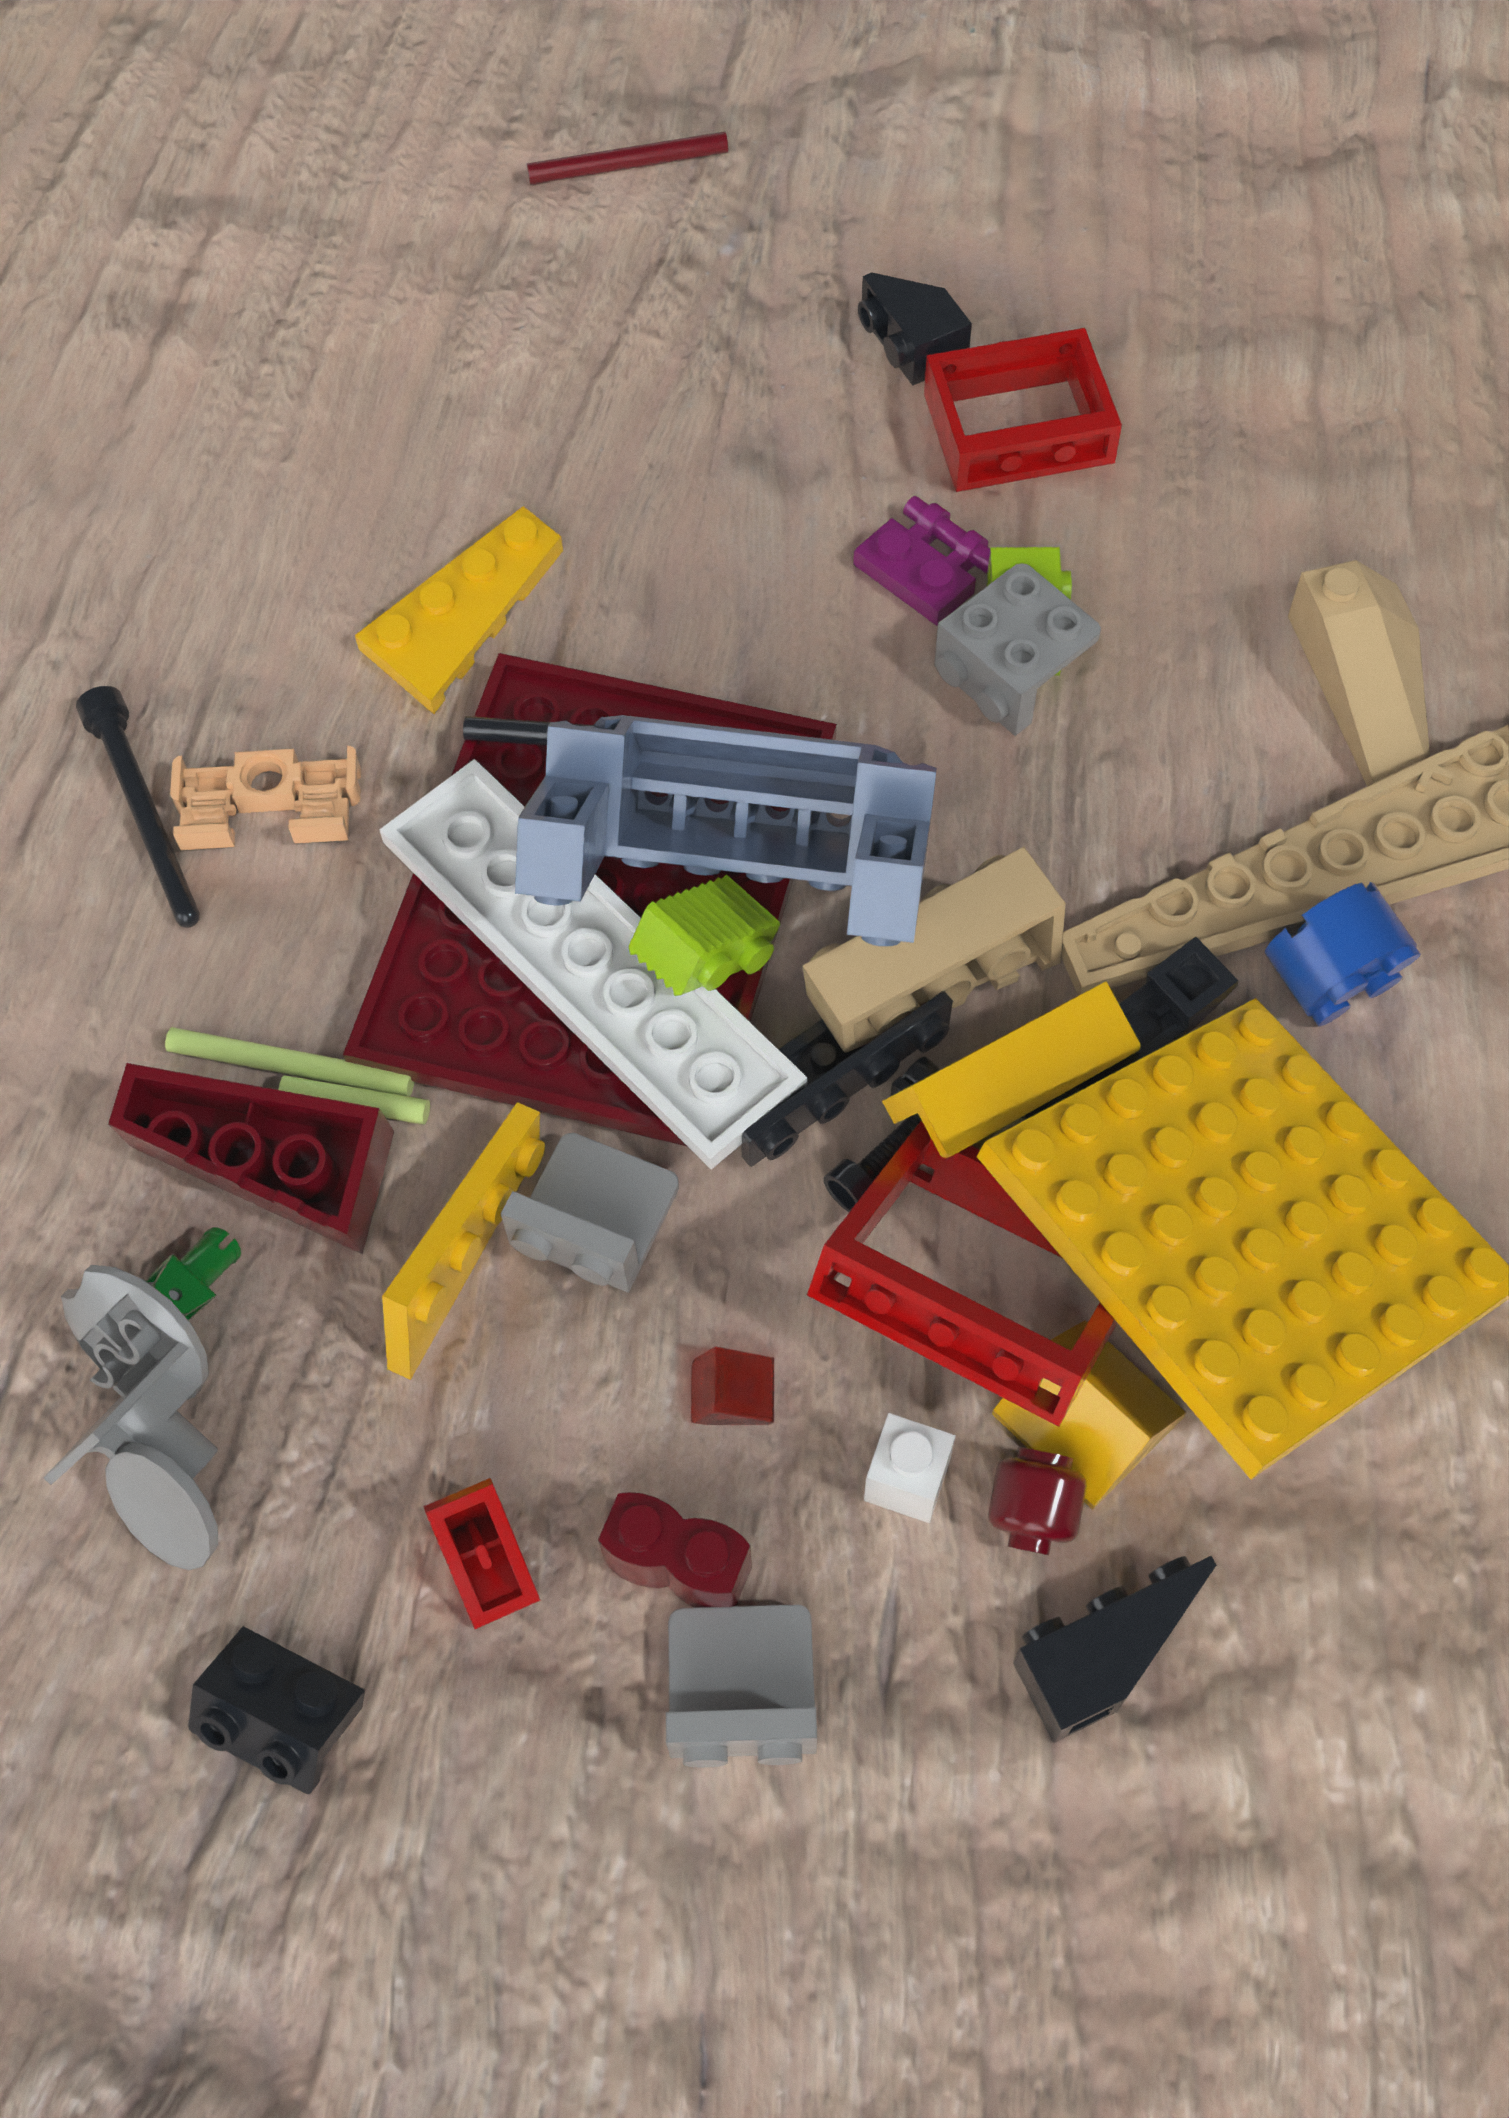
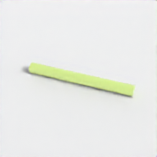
[165,1027,415,1096]

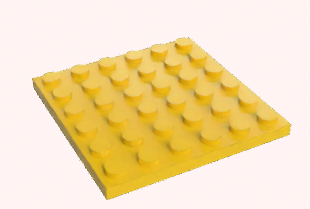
[976,998,1509,1480]

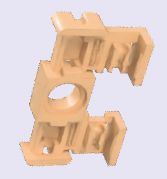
[170,746,361,850]

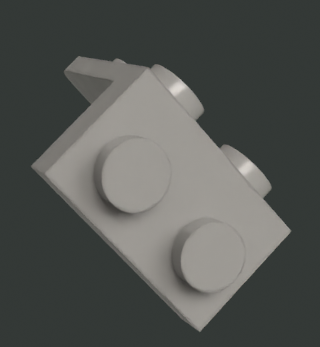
[934,563,1101,736]
[501,1133,679,1293]
[666,1605,817,1768]

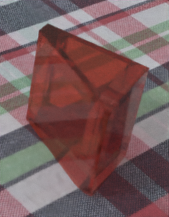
[691,1346,774,1425]

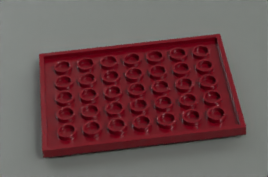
[343,653,837,1147]

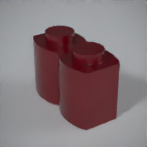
[598,1492,752,1608]

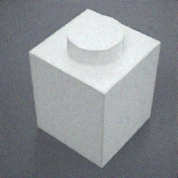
[864,1413,956,1523]

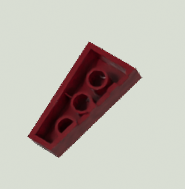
[108,1063,394,1254]

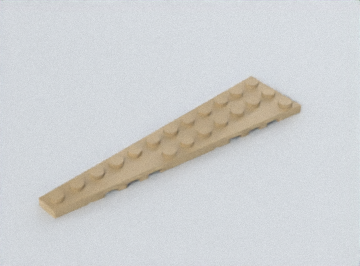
[1061,724,1509,995]

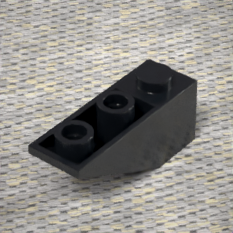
[1013,1556,1217,1743]

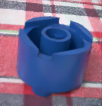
[1265,882,1421,1027]

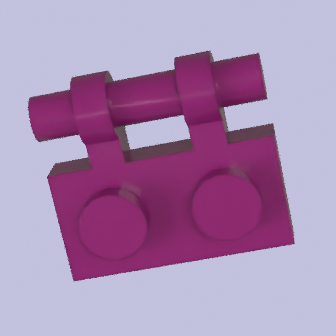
[853,496,990,626]

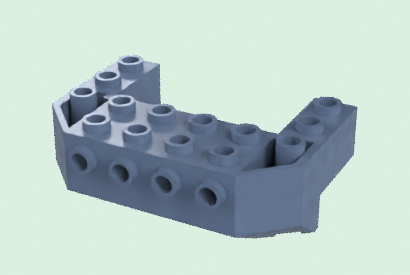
[515,715,937,946]

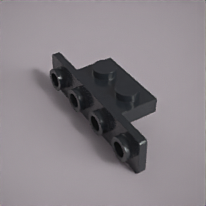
[741,991,953,1167]

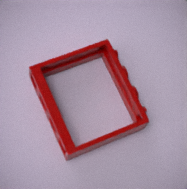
[807,1121,1117,1427]

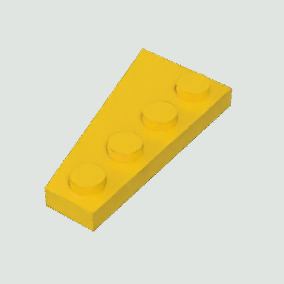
[355,506,563,714]
[382,1102,545,1380]

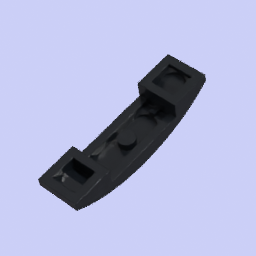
[1022,937,1238,1120]

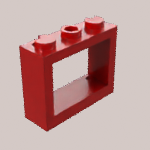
[924,328,1122,492]

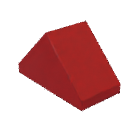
[423,1478,541,1629]

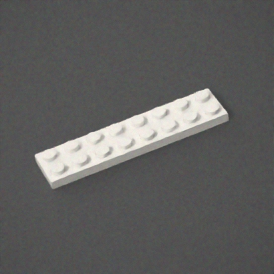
[379,759,807,1170]

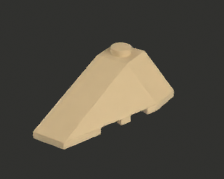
[1288,560,1430,787]

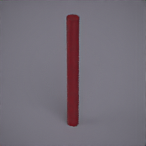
[526,131,729,185]

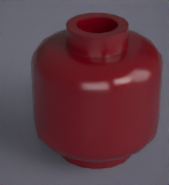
[988,1447,1087,1555]

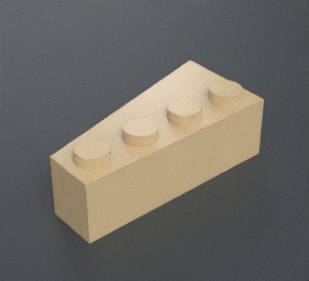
[803,846,1066,1053]

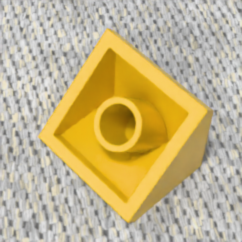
[992,1320,1186,1510]

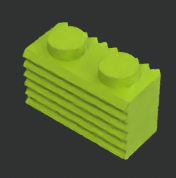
[628,874,781,996]

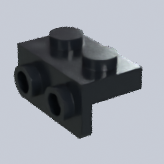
[188,1626,365,1794]

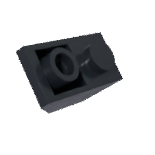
[858,272,972,386]

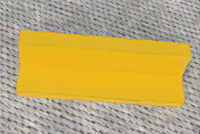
[882,981,1141,1158]

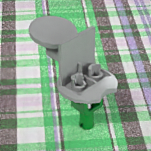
[44,1227,241,1570]

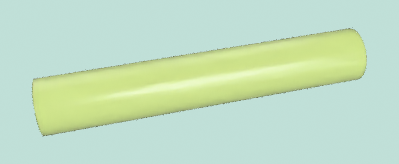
[278,1075,430,1125]

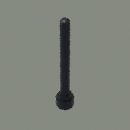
[76,686,200,928]

